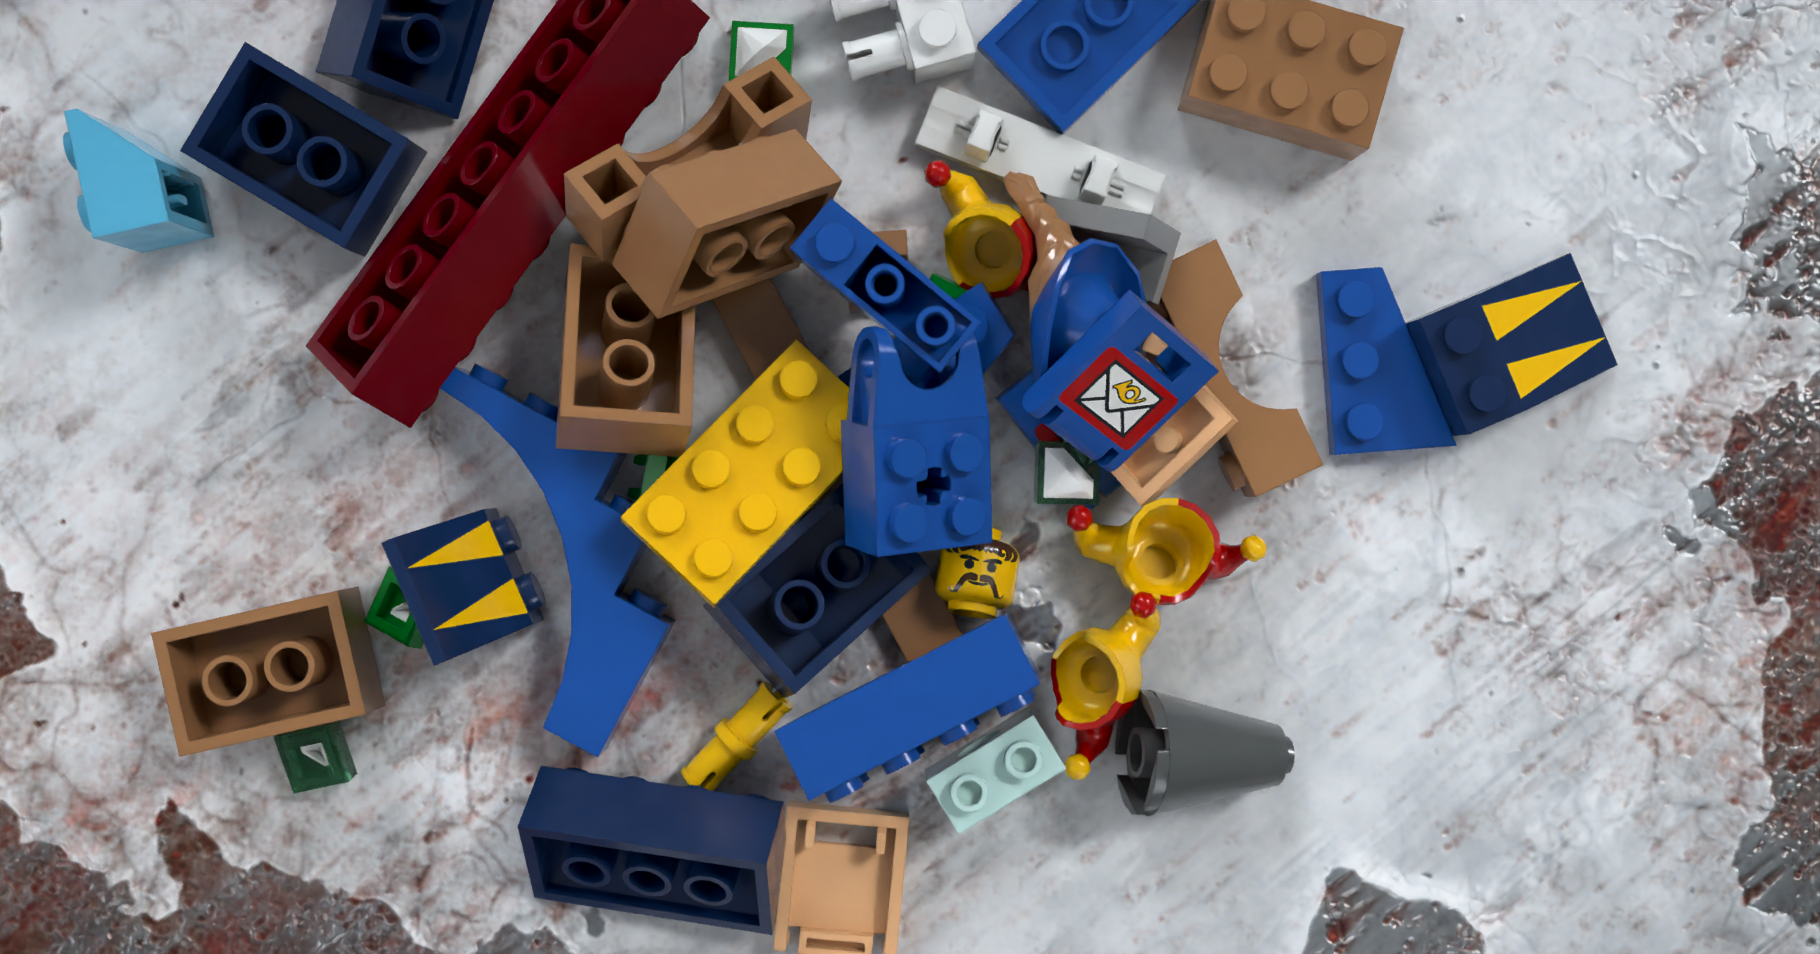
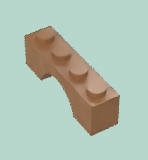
[564,57,812,261]
[1146,239,1323,497]

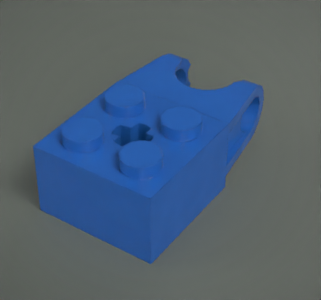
[841,326,992,557]

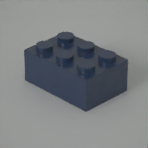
[180,42,428,257]

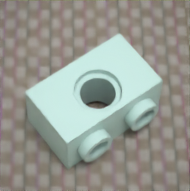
[925,706,1066,834]

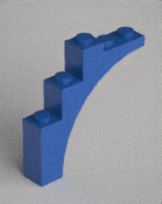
[440,363,676,757]

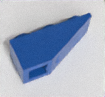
[790,198,981,373]

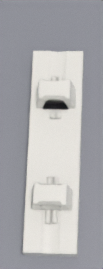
[915,86,1166,215]

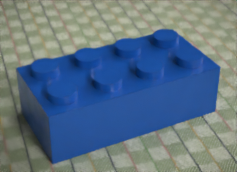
[774,612,1041,803]

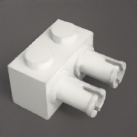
[829,0,976,84]

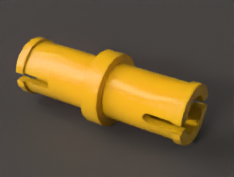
[681,681,793,791]

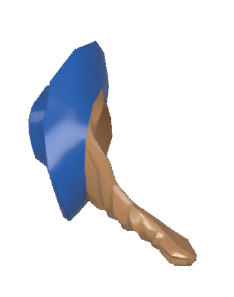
[1003,171,1147,383]

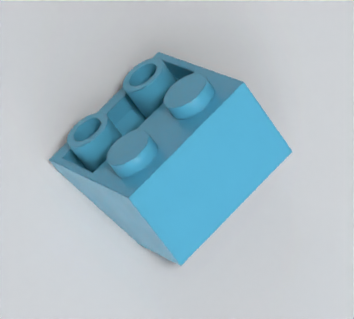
[63,109,214,253]

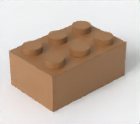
[1177,0,1404,161]
[612,129,842,319]
[555,243,696,457]
[151,586,386,757]

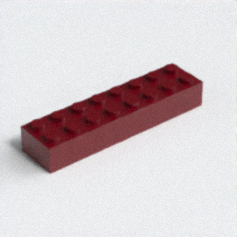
[306,0,710,428]

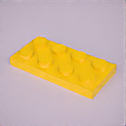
[621,339,849,608]

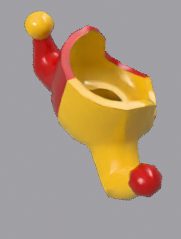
[924,160,1037,299]
[1066,498,1267,605]
[1051,591,1161,780]

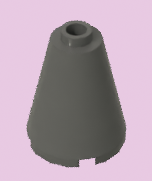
[1115,690,1295,816]

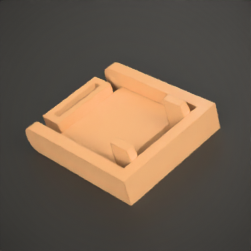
[773,801,909,954]

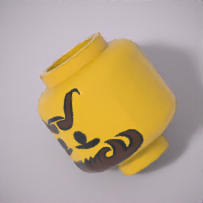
[935,528,1020,619]

